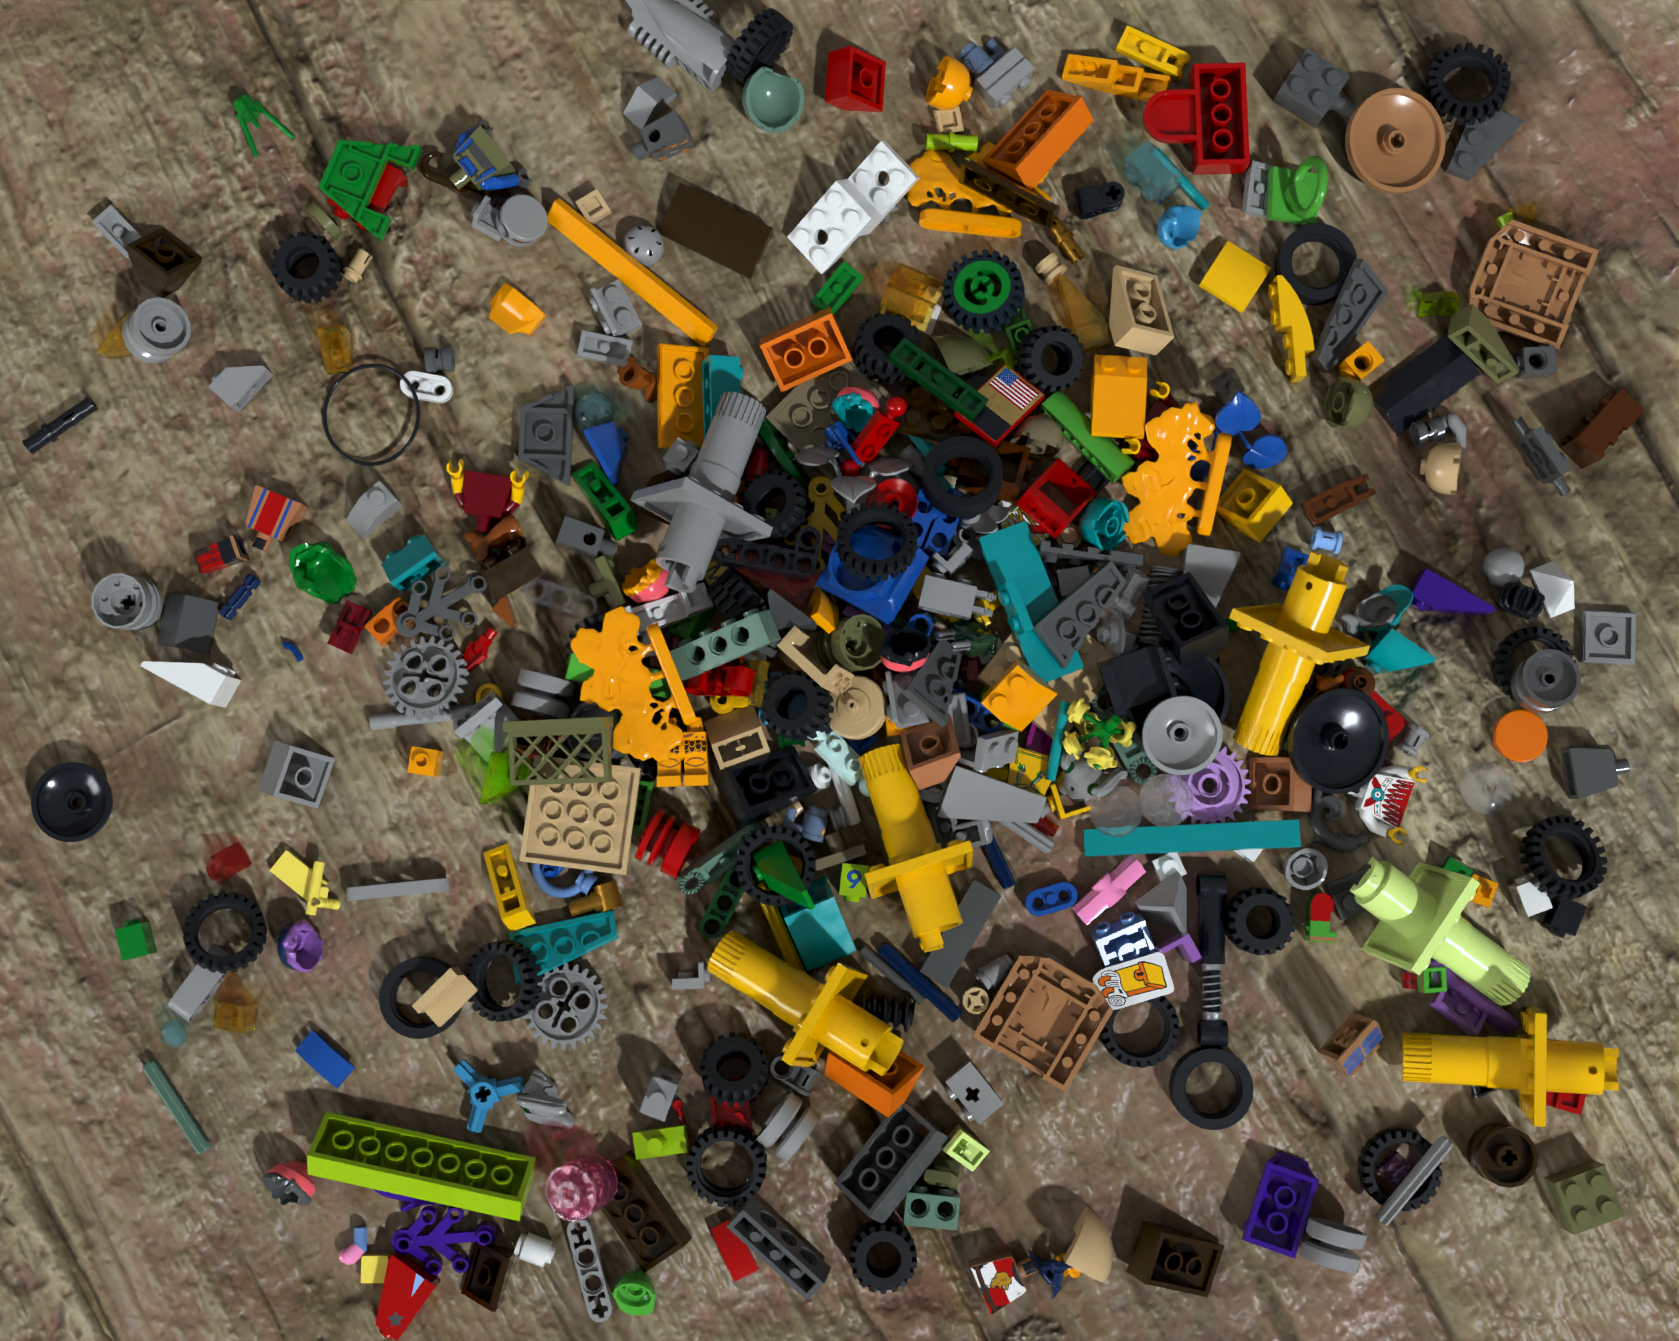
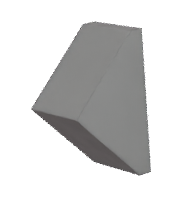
[623,77,677,130]

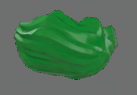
[289,541,357,604]

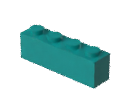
[702,355,744,439]

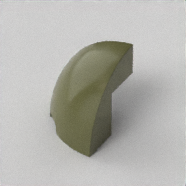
[929,334,996,376]

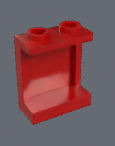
[327,164,407,232]

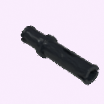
[22,396,98,454]

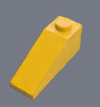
[483,843,536,932]

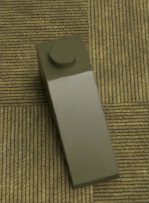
[1447,304,1520,384]

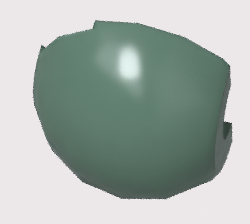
[742,67,805,133]

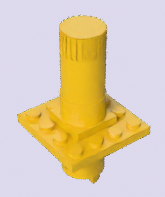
[1229,552,1371,756]
[858,744,973,952]
[707,930,903,1076]
[1402,1006,1619,1127]

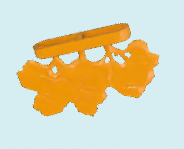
[907,141,1051,238]
[1121,402,1232,557]
[571,606,698,762]

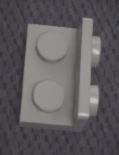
[589,279,643,338]
[930,543,973,580]
[883,670,929,729]

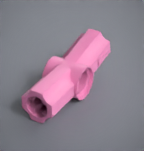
[1072,855,1146,925]

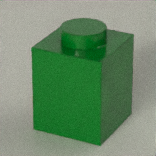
[115,918,157,961]

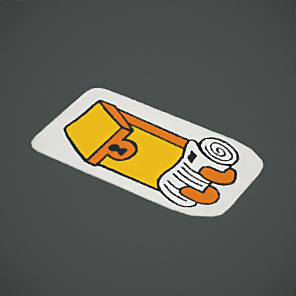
[1093,952,1174,1010]

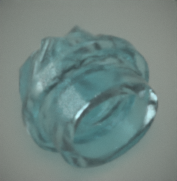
[159,1019,187,1047]

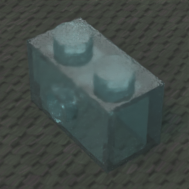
[1123,141,1182,206]

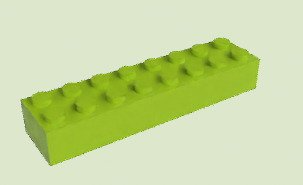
[307,1112,536,1221]

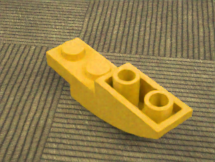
[1268,275,1315,383]

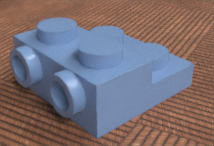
[1090,912,1156,968]

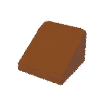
[492,596,518,629]

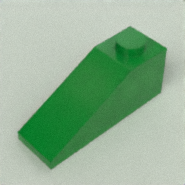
[571,461,639,542]
[752,840,815,910]

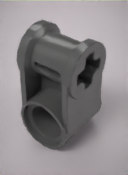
[770,1053,822,1097]

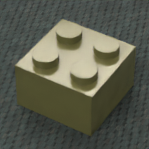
[1543,1160,1625,1235]

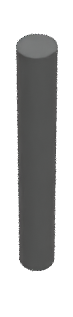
[859,945,926,1005]

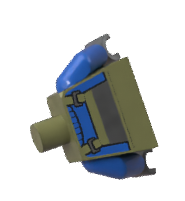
[449,120,532,191]

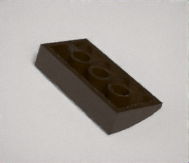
[959,157,1060,231]
[659,183,773,279]
[583,1149,692,1272]

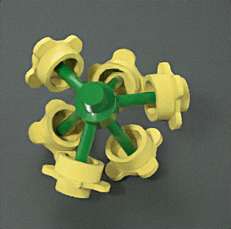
[1062,697,1136,770]

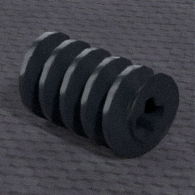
[860,991,916,1033]

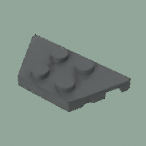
[518,385,575,486]

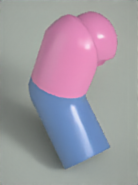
[339,1226,367,1265]

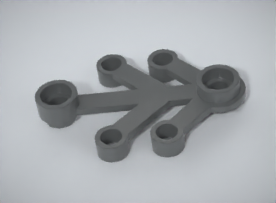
[396,566,488,641]

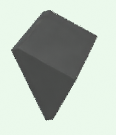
[767,589,821,637]
[157,593,221,654]

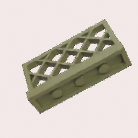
[503,716,614,786]

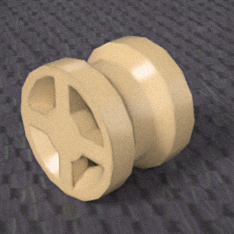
[1035,252,1067,285]
[961,986,989,1014]

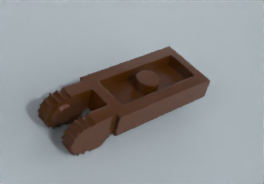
[1300,474,1376,527]

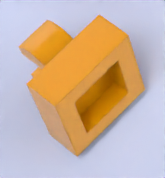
[1470,874,1498,908]

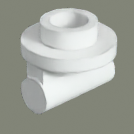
[806,763,831,794]

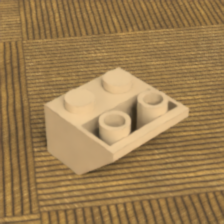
[703,703,771,771]

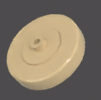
[828,675,888,740]

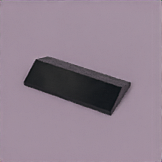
[1371,334,1479,435]

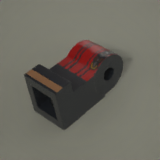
[193,534,250,574]

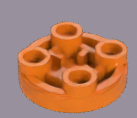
[1492,709,1548,762]

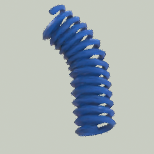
[282,641,304,662]

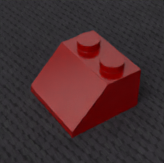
[825,45,886,112]

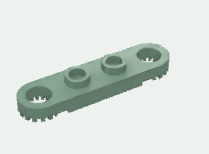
[1090,689,1157,785]
[676,821,767,895]

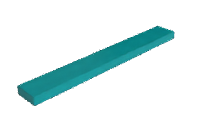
[1084,820,1301,857]

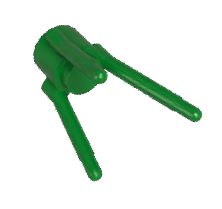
[233,94,295,157]

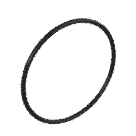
[323,364,420,466]

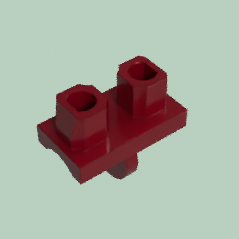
[327,601,372,655]

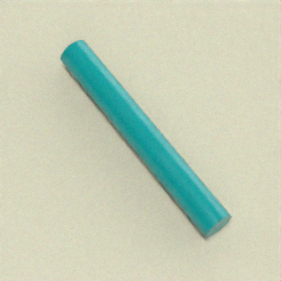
[1151,148,1211,211]
[1045,701,1071,781]

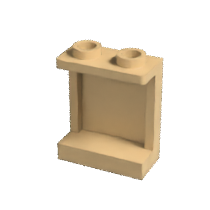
[777,625,854,695]

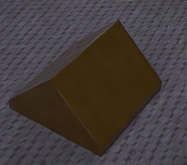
[461,1242,515,1312]

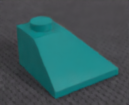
[1361,628,1436,674]

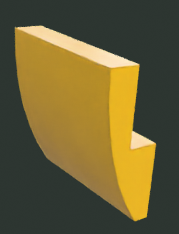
[1199,241,1271,313]

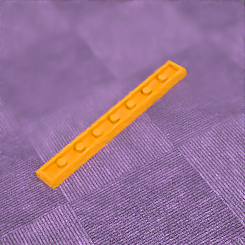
[547,198,718,347]

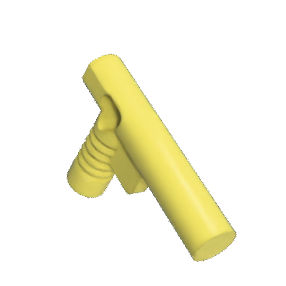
[305,861,340,915]

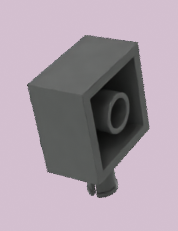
[1273,48,1357,129]

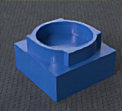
[815,524,929,626]

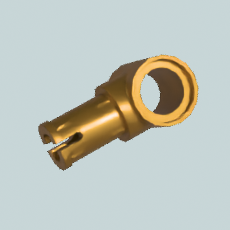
[568,880,624,916]

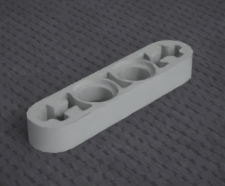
[346,878,450,901]
[567,1216,613,1322]

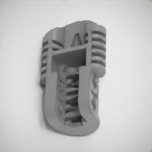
[625,0,736,93]

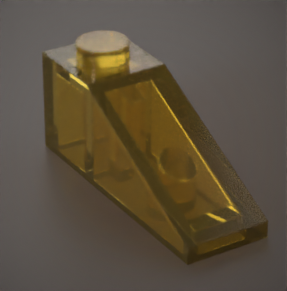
[1056,274,1112,354]

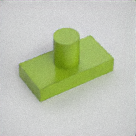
[632,1124,690,1160]

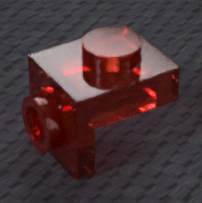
[206,842,252,885]

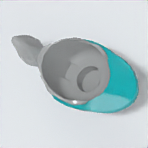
[1340,584,1413,634]

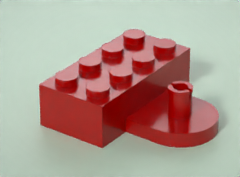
[1143,63,1250,175]

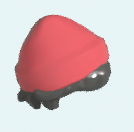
[262,1160,316,1206]

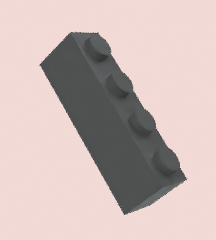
[917,879,1001,988]

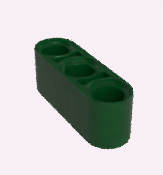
[700,867,745,939]

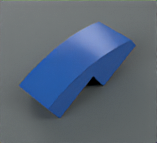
[295,1030,355,1088]

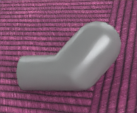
[1441,413,1467,449]

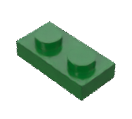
[811,261,864,315]

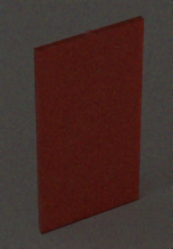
[733,538,822,608]

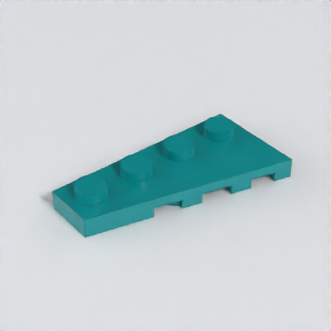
[509,910,619,986]

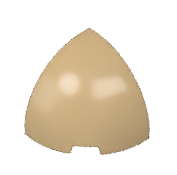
[1063,1206,1113,1283]

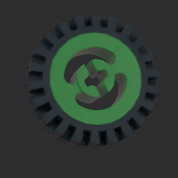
[942,250,1025,334]

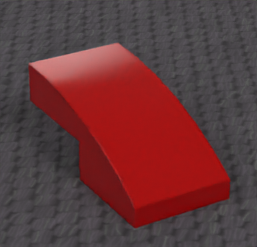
[711,1219,759,1282]

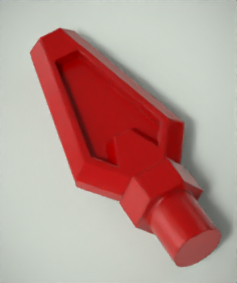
[461,627,498,678]

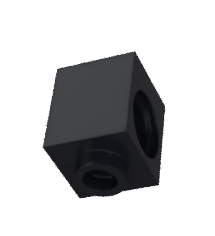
[1541,896,1587,938]

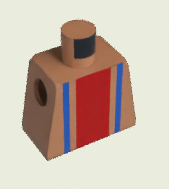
[246,485,308,552]

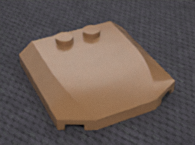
[1468,220,1599,350]
[972,955,1113,1092]

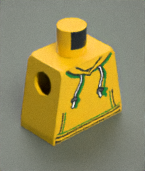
[1006,747,1059,795]

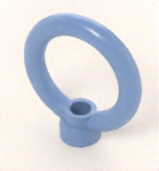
[531,863,599,898]

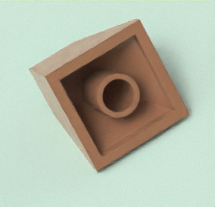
[900,714,961,790]
[1248,757,1312,812]

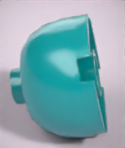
[1079,498,1129,551]

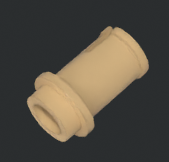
[343,248,373,284]
[770,801,805,826]

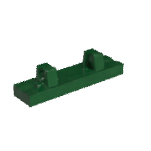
[887,337,989,422]
[754,399,811,490]

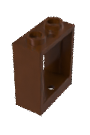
[955,440,1033,504]

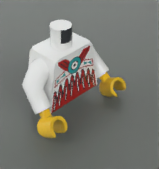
[1347,765,1429,846]

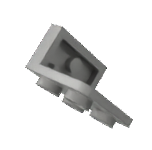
[956,729,1019,772]

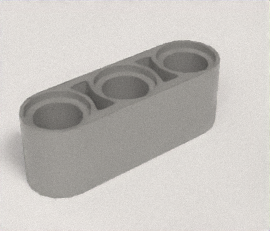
[167,944,231,1022]

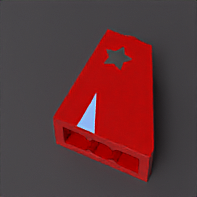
[375,1251,441,1341]

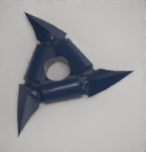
[1029,1251,1073,1299]

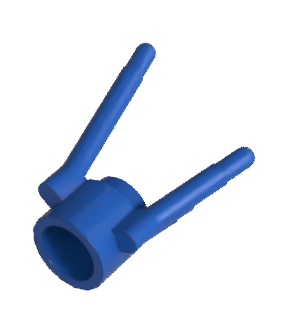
[824,421,861,468]

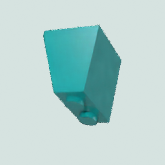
[780,876,856,971]

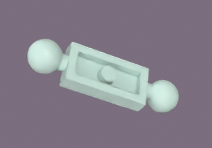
[807,726,870,797]

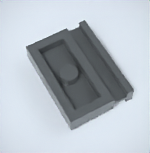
[1325,866,1371,920]

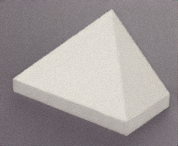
[1529,561,1575,618]

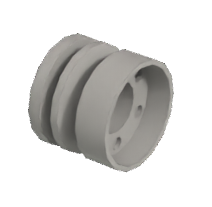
[91,573,163,630]

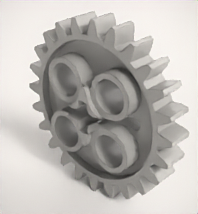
[383,636,470,721]
[522,963,609,1051]

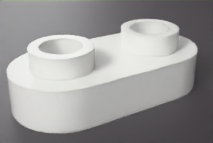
[400,371,453,403]

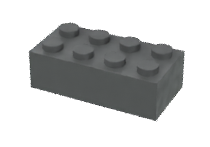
[834,1101,950,1224]

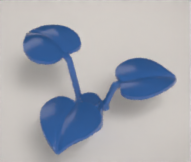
[1188,391,1287,481]

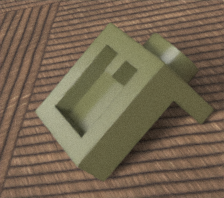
[924,1159,962,1190]

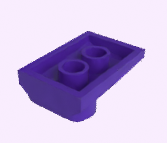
[1242,1151,1319,1258]

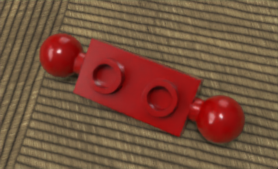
[840,396,907,477]

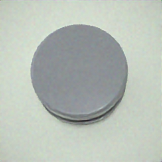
[496,194,548,247]

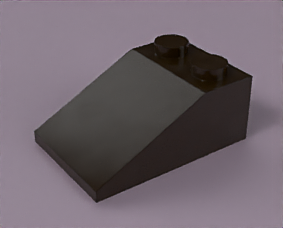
[1127,1220,1224,1297]

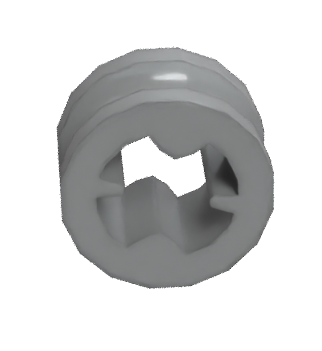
[829,806,848,832]

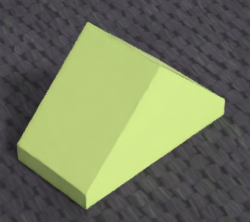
[942,1124,990,1172]

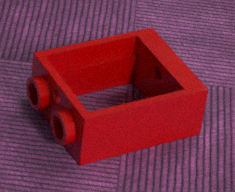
[1016,458,1098,539]

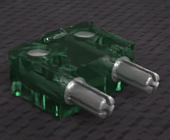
[935,618,999,657]

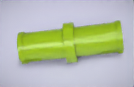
[924,132,978,153]

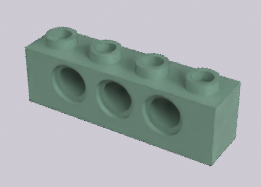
[669,608,781,681]

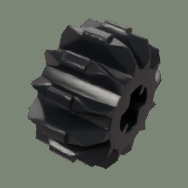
[1497,582,1545,620]

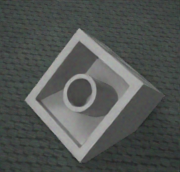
[258,740,335,809]

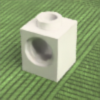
[1508,874,1553,917]

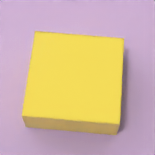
[361,1254,391,1283]

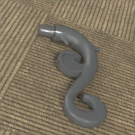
[1309,788,1369,852]

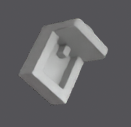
[471,195,502,242]

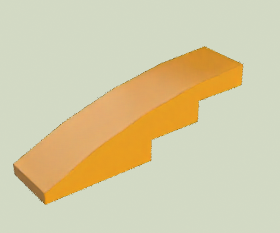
[1062,54,1171,101]

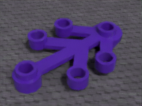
[391,1206,497,1275]

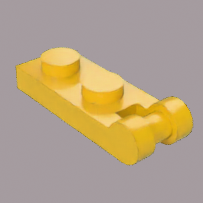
[1115,25,1191,81]

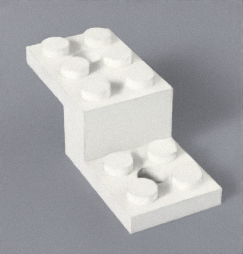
[787,140,920,274]

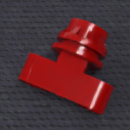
[684,627,756,697]

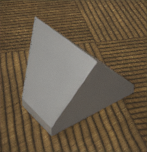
[1135,871,1187,933]

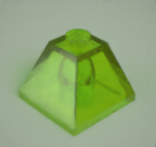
[479,751,532,806]

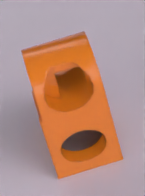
[364,596,411,647]

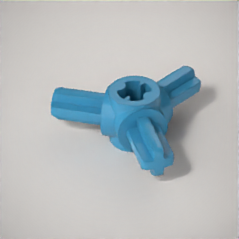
[453,1060,525,1133]

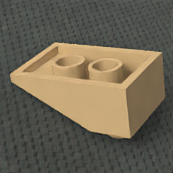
[1109,265,1174,355]

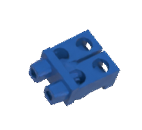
[897,483,963,558]

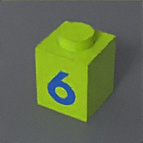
[839,863,869,902]

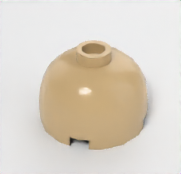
[1420,442,1461,495]

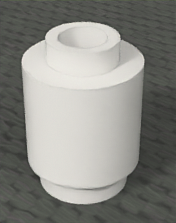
[514,1233,556,1267]

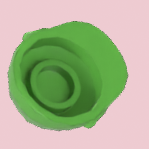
[612,1270,657,1315]

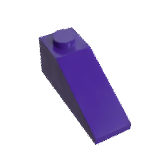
[1409,568,1495,615]

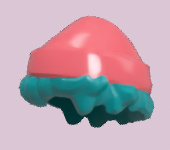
[831,386,881,433]

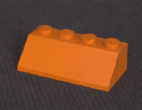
[982,89,1094,190]

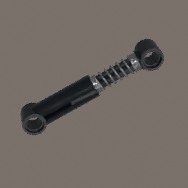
[1196,873,1229,1047]

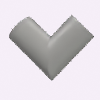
[927,802,993,849]

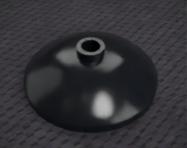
[31,762,113,842]

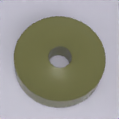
[305,202,343,240]

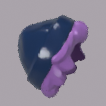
[277,919,324,973]

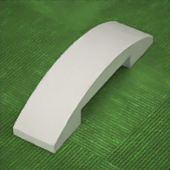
[624,582,713,635]

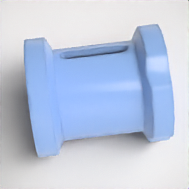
[1310,526,1343,555]

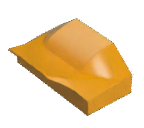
[488,283,546,336]

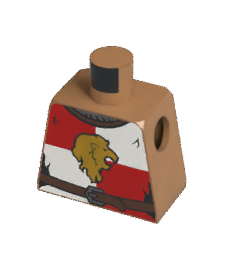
[968,1251,1037,1315]

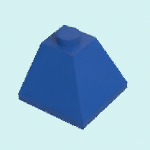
[583,422,629,486]

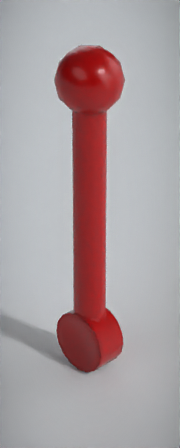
[672,1100,692,1154]

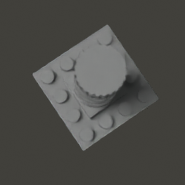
[631,392,773,593]

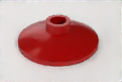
[867,478,918,530]

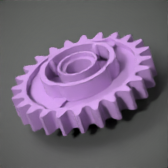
[1165,747,1251,825]

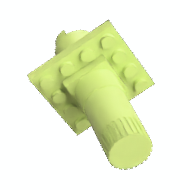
[1349,857,1531,1006]

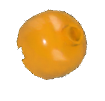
[926,55,973,111]

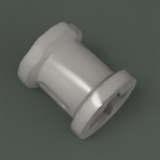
[1395,723,1430,758]

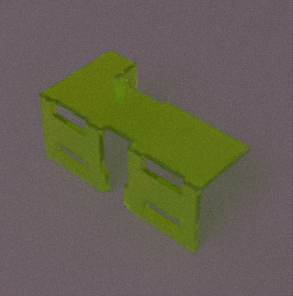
[1411,290,1461,317]
[987,346,1018,370]

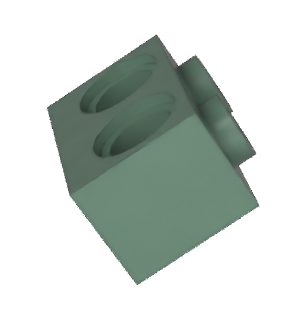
[903,1184,960,1230]

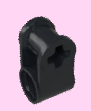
[1073,181,1125,220]

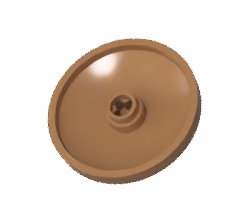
[1345,88,1445,194]

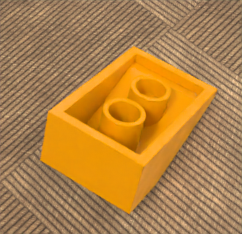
[1090,354,1147,439]

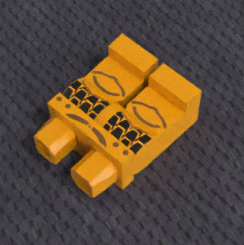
[657,717,710,787]

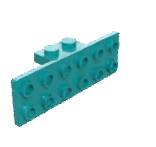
[978,521,1084,683]

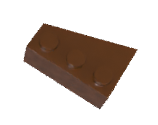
[1559,388,1645,469]

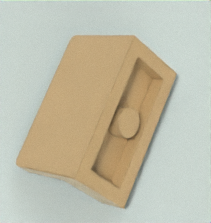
[412,966,478,1027]

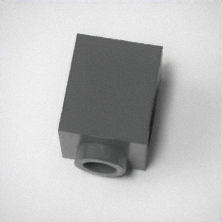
[1513,346,1557,379]

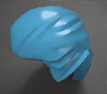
[1157,204,1202,250]

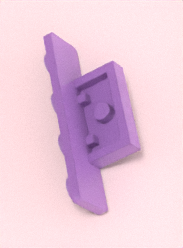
[1429,958,1520,1036]

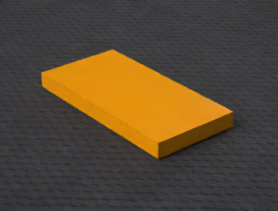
[657,343,709,451]

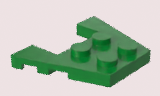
[318,140,422,242]

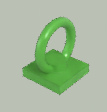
[1266,156,1328,225]

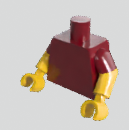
[446,459,529,534]

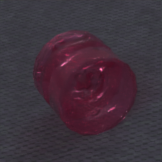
[546,1153,618,1222]

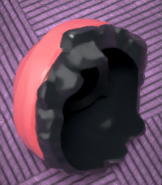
[879,626,931,673]

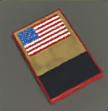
[954,363,1045,448]

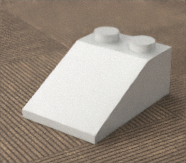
[140,661,241,708]

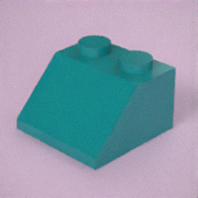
[381,534,447,593]

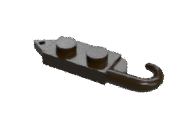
[420,151,512,208]

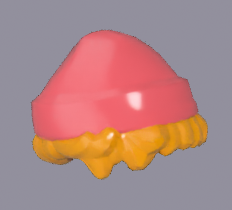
[622,558,669,604]

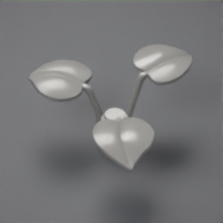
[793,446,915,514]

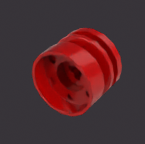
[635,809,701,879]

